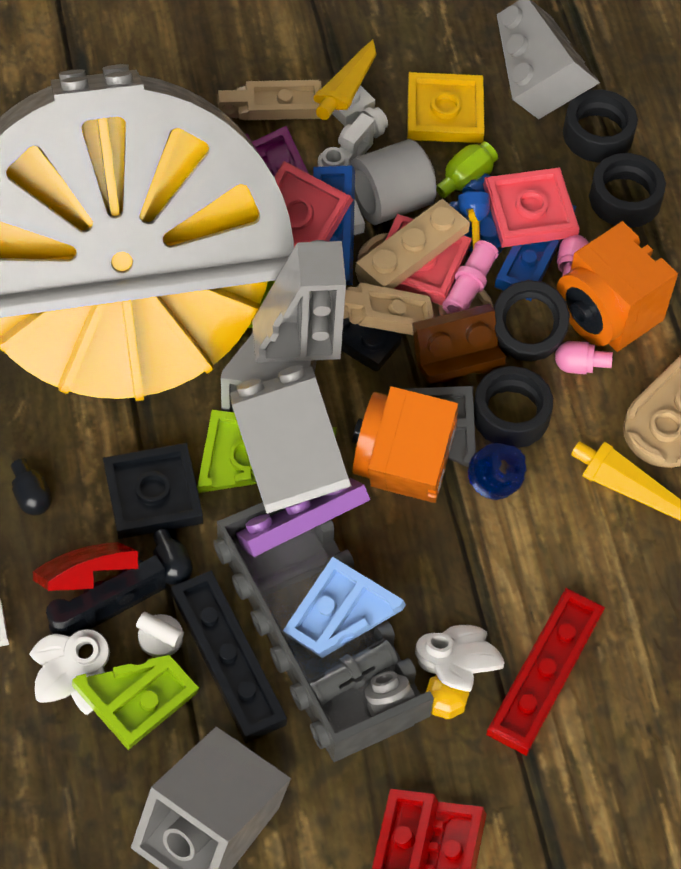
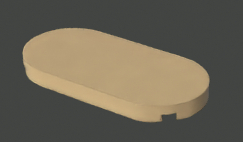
[623,355,681,468]

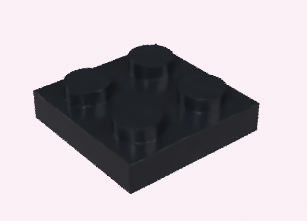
[103,443,203,539]

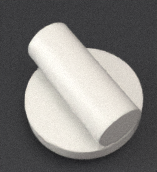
[136,612,184,657]

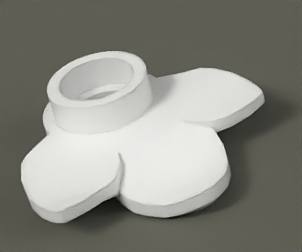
[415,625,504,692]
[29,629,110,715]

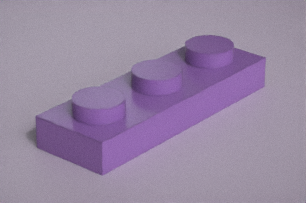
[236,478,370,557]

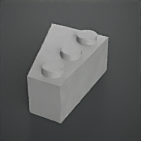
[497,0,600,119]
[252,240,346,363]

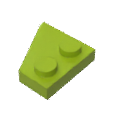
[72,655,199,750]

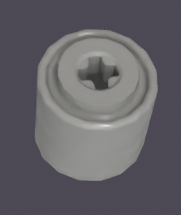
[349,139,436,226]

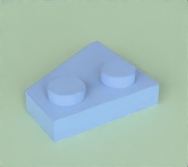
[283,557,406,658]

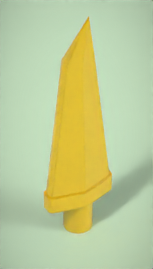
[313,39,376,120]
[571,441,681,521]

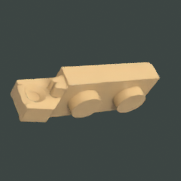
[217,80,322,120]
[344,282,434,335]

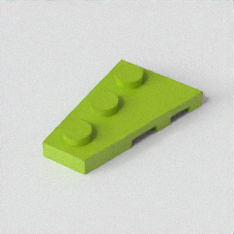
[197,409,337,493]

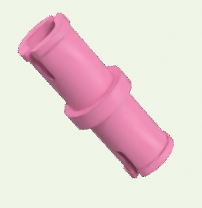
[442,240,499,314]

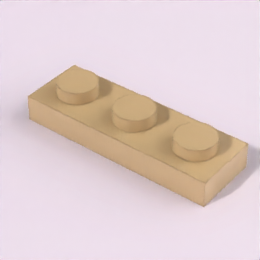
[355,199,470,289]

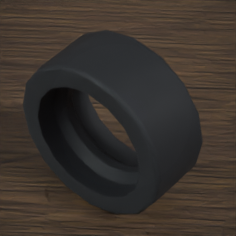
[563,89,638,163]
[589,153,666,228]
[493,280,570,362]
[474,366,554,449]

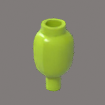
[436,141,498,198]

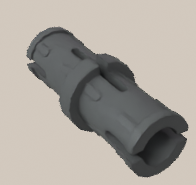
[307,637,398,706]

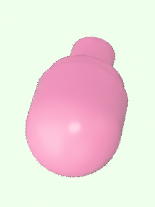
[557,235,589,276]
[555,341,613,374]

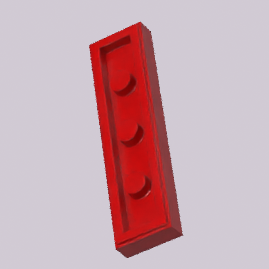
[486,588,605,756]

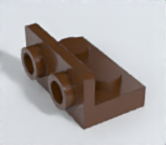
[412,304,506,383]

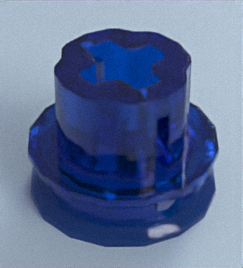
[468,443,527,500]

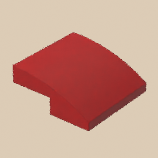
[33,542,138,591]
[372,789,487,869]

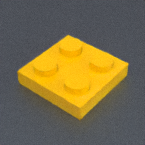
[407,72,484,143]

